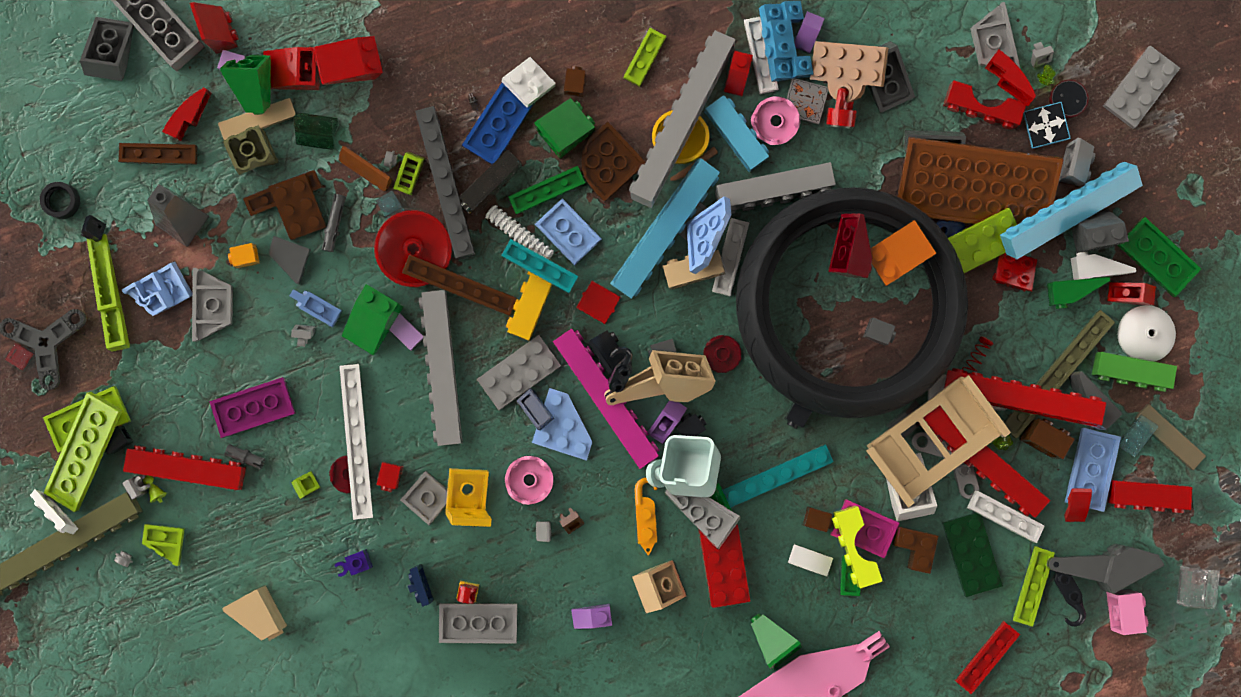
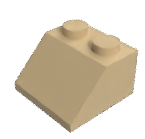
[632,560,686,613]

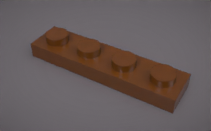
[118,143,197,165]
[243,169,322,216]

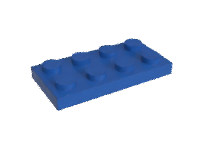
[462,83,535,166]

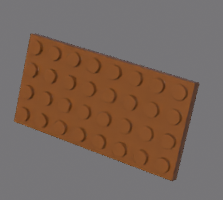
[897,137,1064,225]

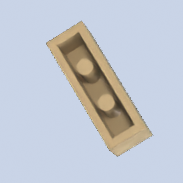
[663,250,726,290]

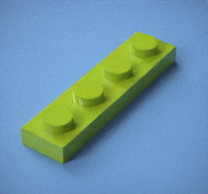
[1013,546,1055,627]

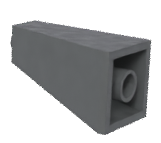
[147,184,209,247]

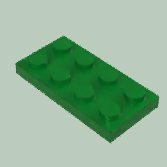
[1117,217,1201,297]

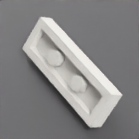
[30,490,78,534]

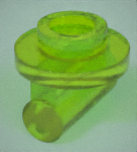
[1037,65,1056,86]
[993,434,1013,451]

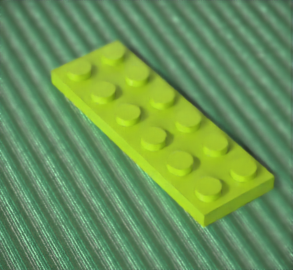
[44,392,123,512]

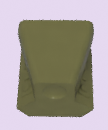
[224,125,278,175]

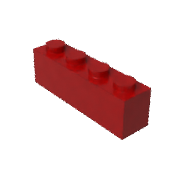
[1108,480,1192,513]

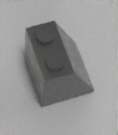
[1071,209,1129,253]

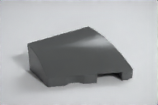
[269,236,311,285]

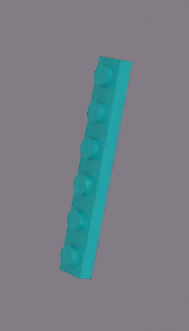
[722,444,833,508]

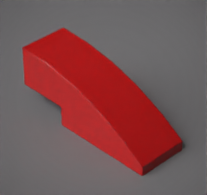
[985,49,1036,106]
[162,87,212,141]

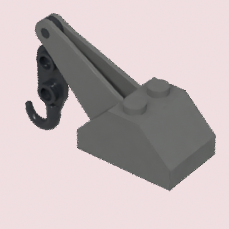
[1047,544,1164,627]

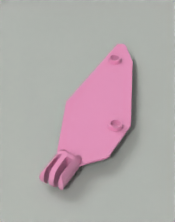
[739,631,890,697]

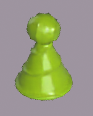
[143,475,167,503]

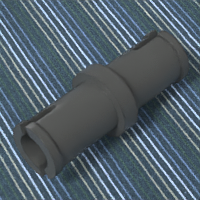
[225,444,265,470]

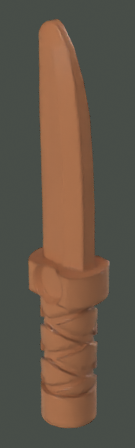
[670,147,718,181]

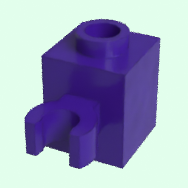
[334,549,373,577]

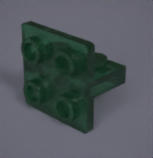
[294,113,338,150]

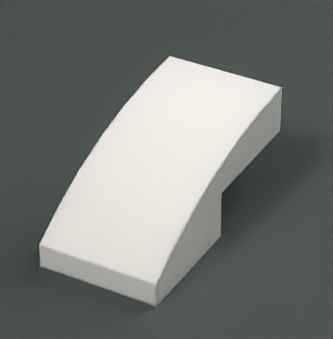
[788,544,833,576]

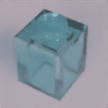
[376,191,404,219]

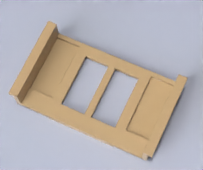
[866,375,1011,508]

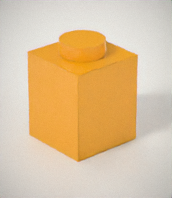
[228,243,260,268]

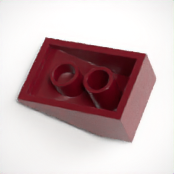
[828,213,872,278]

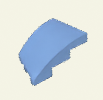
[122,262,193,316]

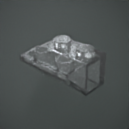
[1177,565,1220,609]

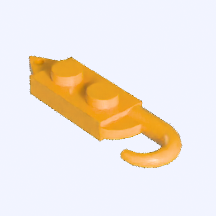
[635,478,657,555]

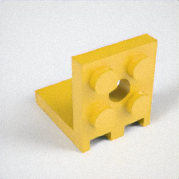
[445,468,492,527]

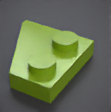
[142,524,185,566]

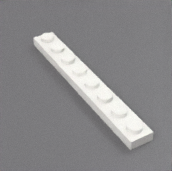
[340,364,373,520]

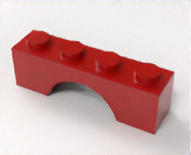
[943,80,1026,130]

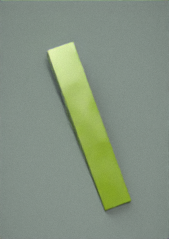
[87,234,130,352]

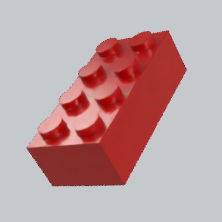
[698,524,751,608]

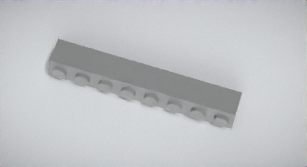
[419,290,463,446]

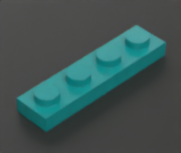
[501,239,578,293]

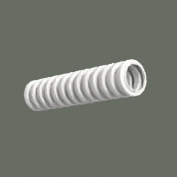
[485,205,554,260]

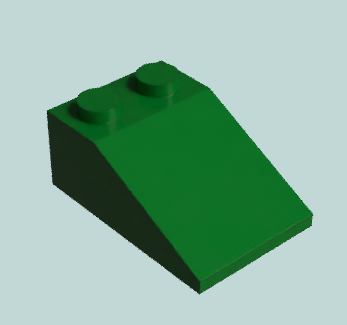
[342,284,404,356]

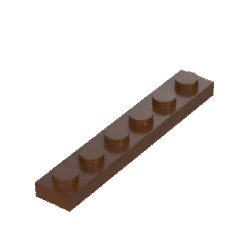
[402,255,517,316]

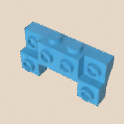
[759,1,813,82]

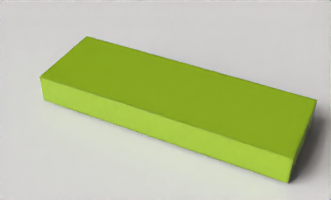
[623,28,667,87]

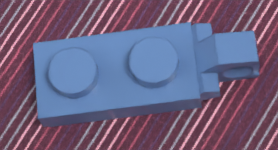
[289,289,343,327]

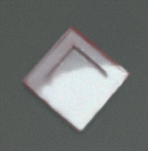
[5,343,33,370]

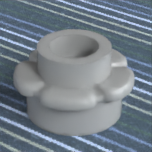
[384,150,398,169]
[114,551,133,567]

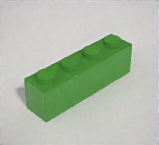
[1092,352,1177,392]

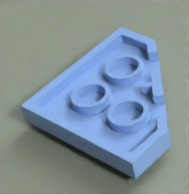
[686,196,731,274]
[532,388,592,461]

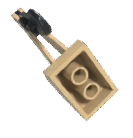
[604,347,715,405]

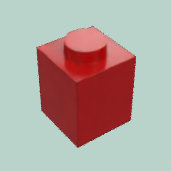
[376,462,403,492]

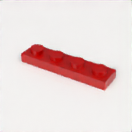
[955,621,1020,694]

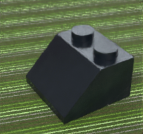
[588,330,625,375]

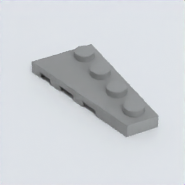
[665,490,740,550]

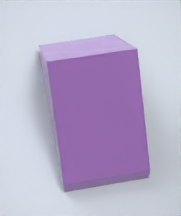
[794,11,825,54]

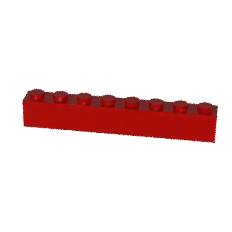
[944,368,1106,428]
[918,405,1051,518]

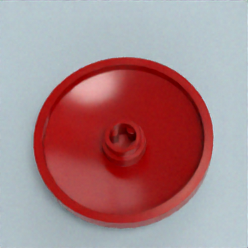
[374,210,452,287]

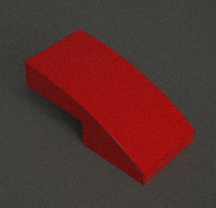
[1064,488,1092,522]

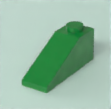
[1047,277,1110,309]

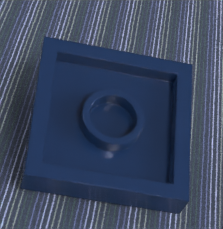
[408,564,434,607]

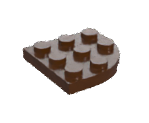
[581,121,646,203]

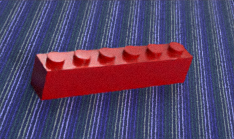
[123,445,246,490]

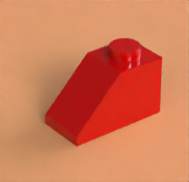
[724,51,753,97]
[1108,282,1156,305]

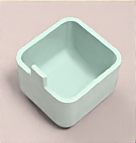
[659,435,721,497]

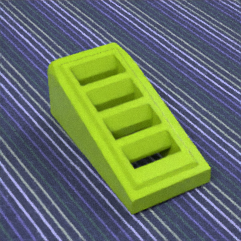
[393,152,425,195]

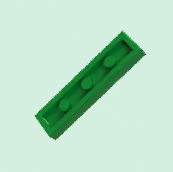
[508,166,586,215]

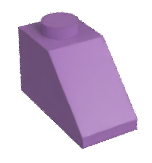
[647,401,687,444]
[571,604,612,629]

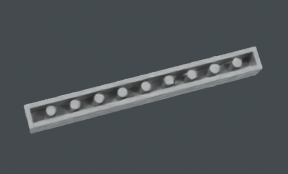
[629,30,735,208]

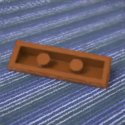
[339,146,392,191]

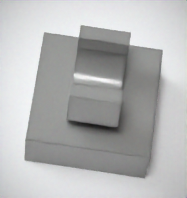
[1031,42,1054,68]
[291,324,315,347]
[122,475,150,500]

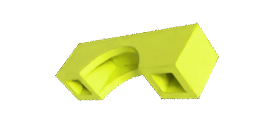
[832,506,882,588]

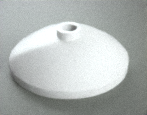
[1117,305,1176,362]

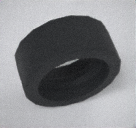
[40,182,80,219]

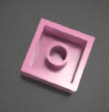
[1106,589,1148,635]

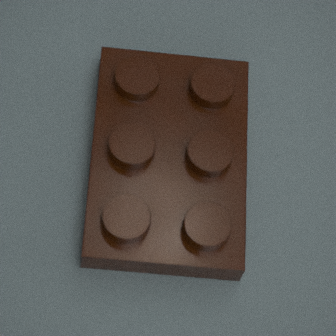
[268,173,327,240]

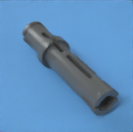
[321,194,346,252]

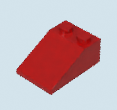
[190,2,239,54]
[313,36,383,85]

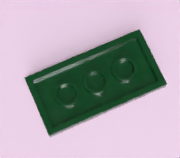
[942,512,1003,597]

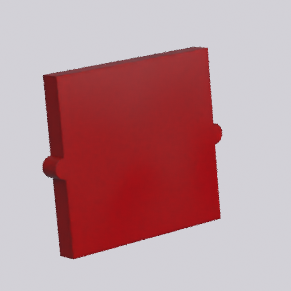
[576,281,621,324]

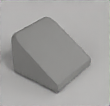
[536,521,551,542]

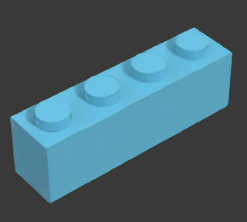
[705,95,769,173]

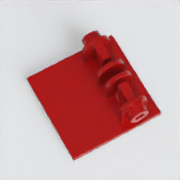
[992,252,1037,292]

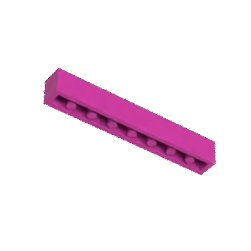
[553,329,660,469]

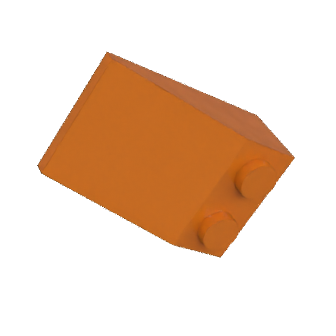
[870,220,936,286]

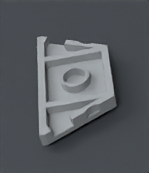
[970,2,1021,69]
[192,268,233,342]

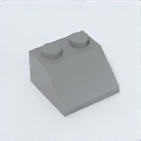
[1059,138,1095,186]

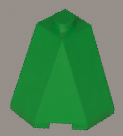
[220,55,271,115]

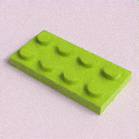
[948,208,1017,273]
[43,386,131,453]

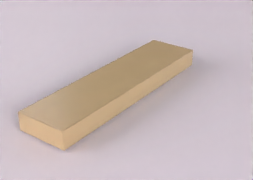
[218,98,297,140]

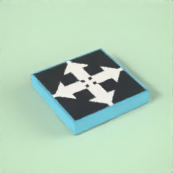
[1023,102,1071,149]

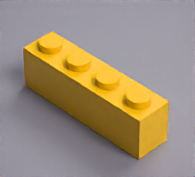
[506,271,552,341]

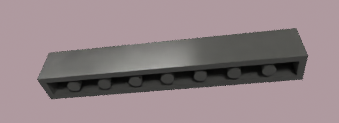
[415,106,476,260]

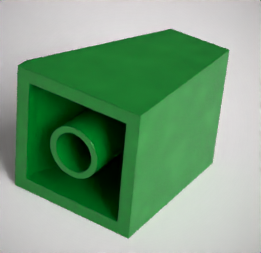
[534,98,595,159]

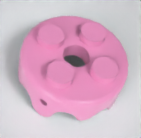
[751,97,800,145]
[505,456,554,505]

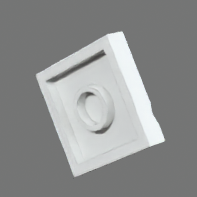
[501,57,556,108]

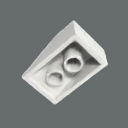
[886,453,937,522]

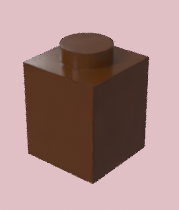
[564,66,586,97]
[802,506,833,532]

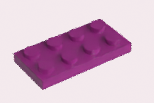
[209,377,296,438]

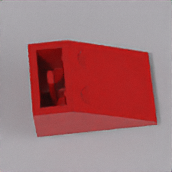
[263,47,320,90]

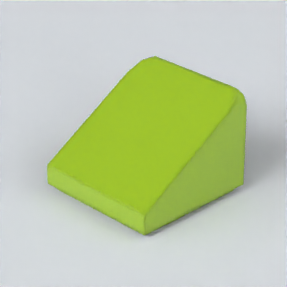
[291,471,320,499]

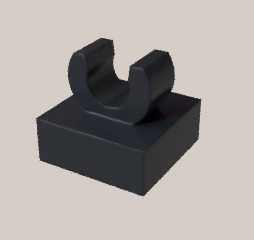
[81,215,106,242]

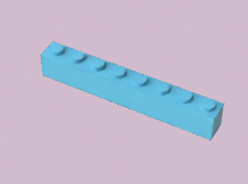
[610,158,720,299]
[1000,162,1143,259]

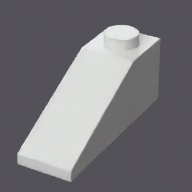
[1071,252,1136,280]

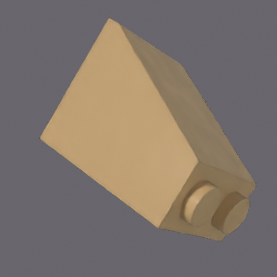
[222,585,287,641]

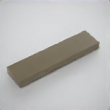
[1134,404,1206,470]

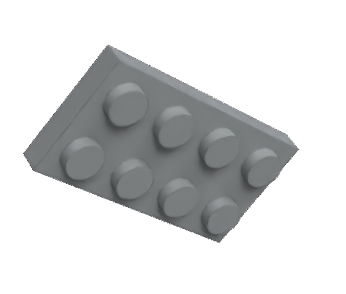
[1103,46,1180,129]
[477,335,561,410]
[439,603,517,643]

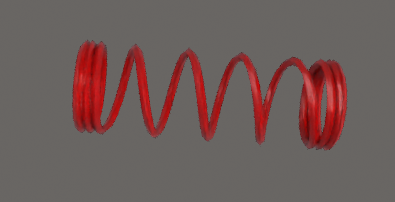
[962,336,993,375]

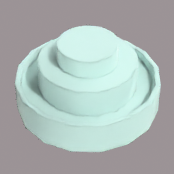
[646,459,664,488]

